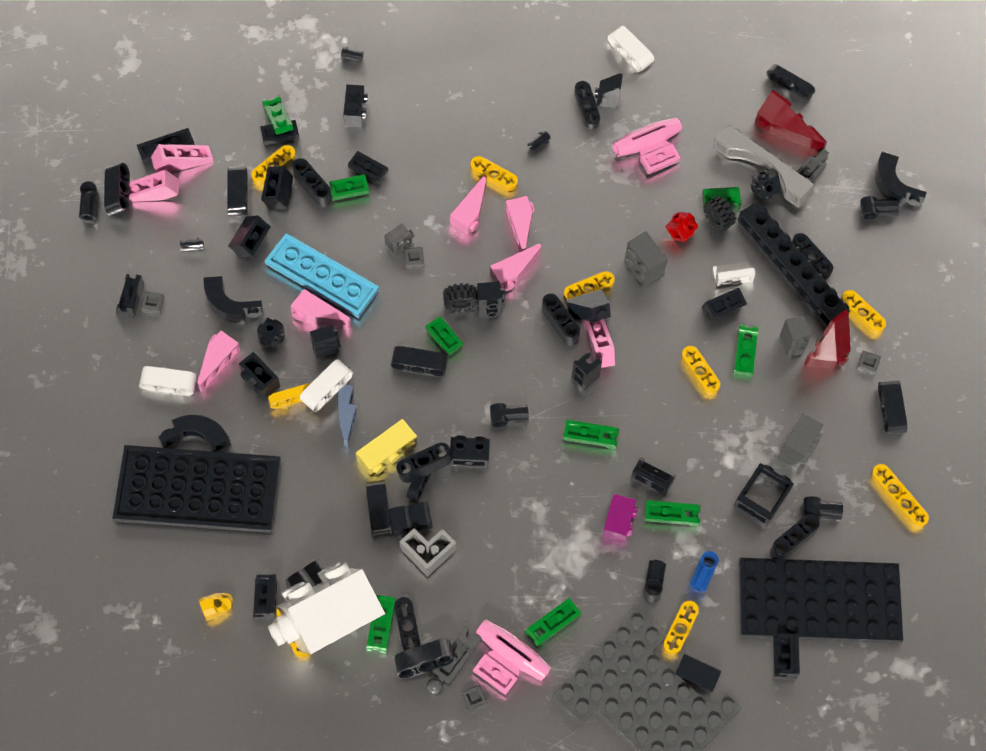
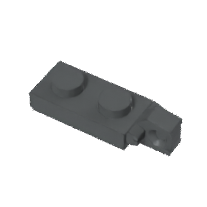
[797,149,829,183]

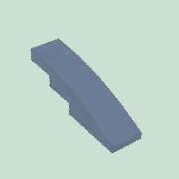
[338,367,357,447]

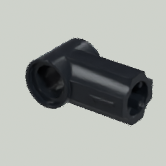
[79,181,99,221]
[860,196,899,220]
[490,403,529,428]
[803,496,843,520]
[643,559,666,603]

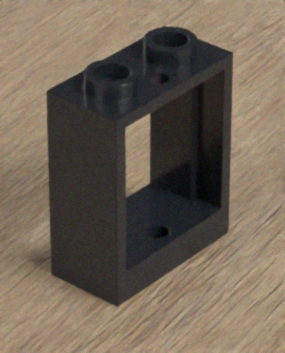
[734,463,794,527]

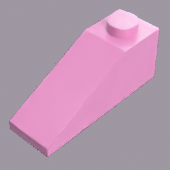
[151,144,213,172]
[129,170,179,202]
[450,177,486,236]
[505,196,534,252]
[490,243,542,291]
[291,289,351,329]
[584,319,615,368]
[197,331,240,392]

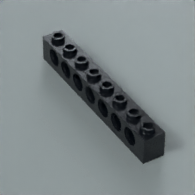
[737,201,850,327]

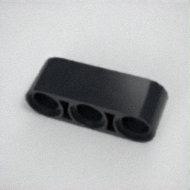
[292,158,332,207]
[104,163,130,216]
[227,166,248,216]
[542,293,580,346]
[390,346,448,377]
[878,380,907,434]
[396,442,452,483]
[365,480,392,537]
[770,514,820,559]
[394,638,454,679]

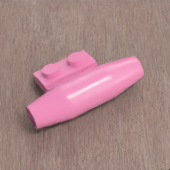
[612,118,682,175]
[473,619,551,696]

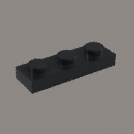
[137,128,195,163]

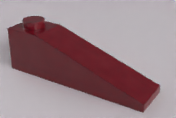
[755,90,827,152]
[804,310,851,369]

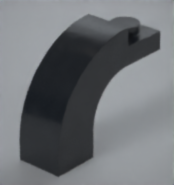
[875,152,927,207]
[203,276,264,324]
[158,415,231,452]

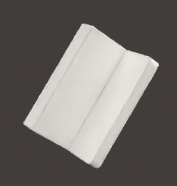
[712,262,755,288]

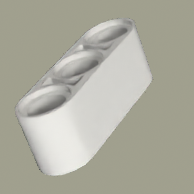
[608,26,655,72]
[300,360,353,412]
[139,366,197,396]

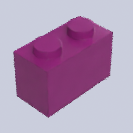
[602,494,639,542]

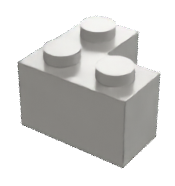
[400,529,456,577]

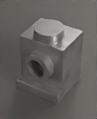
[384,223,414,257]

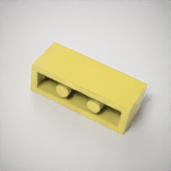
[356,419,417,476]

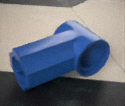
[689,551,719,593]

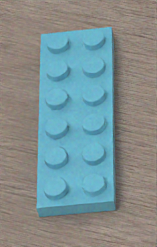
[265,233,379,318]

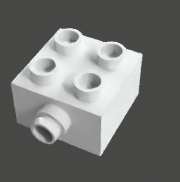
[268,562,385,654]

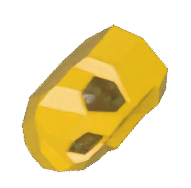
[199,593,233,621]

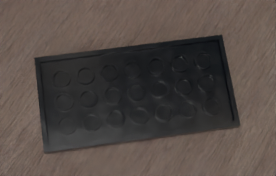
[112,445,281,533]
[739,558,903,643]

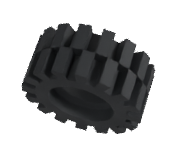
[703,196,737,232]
[443,283,478,312]

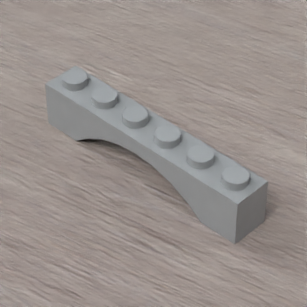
[714,125,815,208]

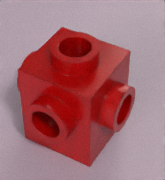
[665,212,699,242]

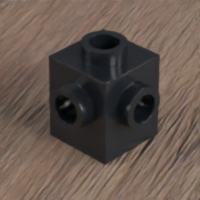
[751,171,781,199]
[257,317,285,350]

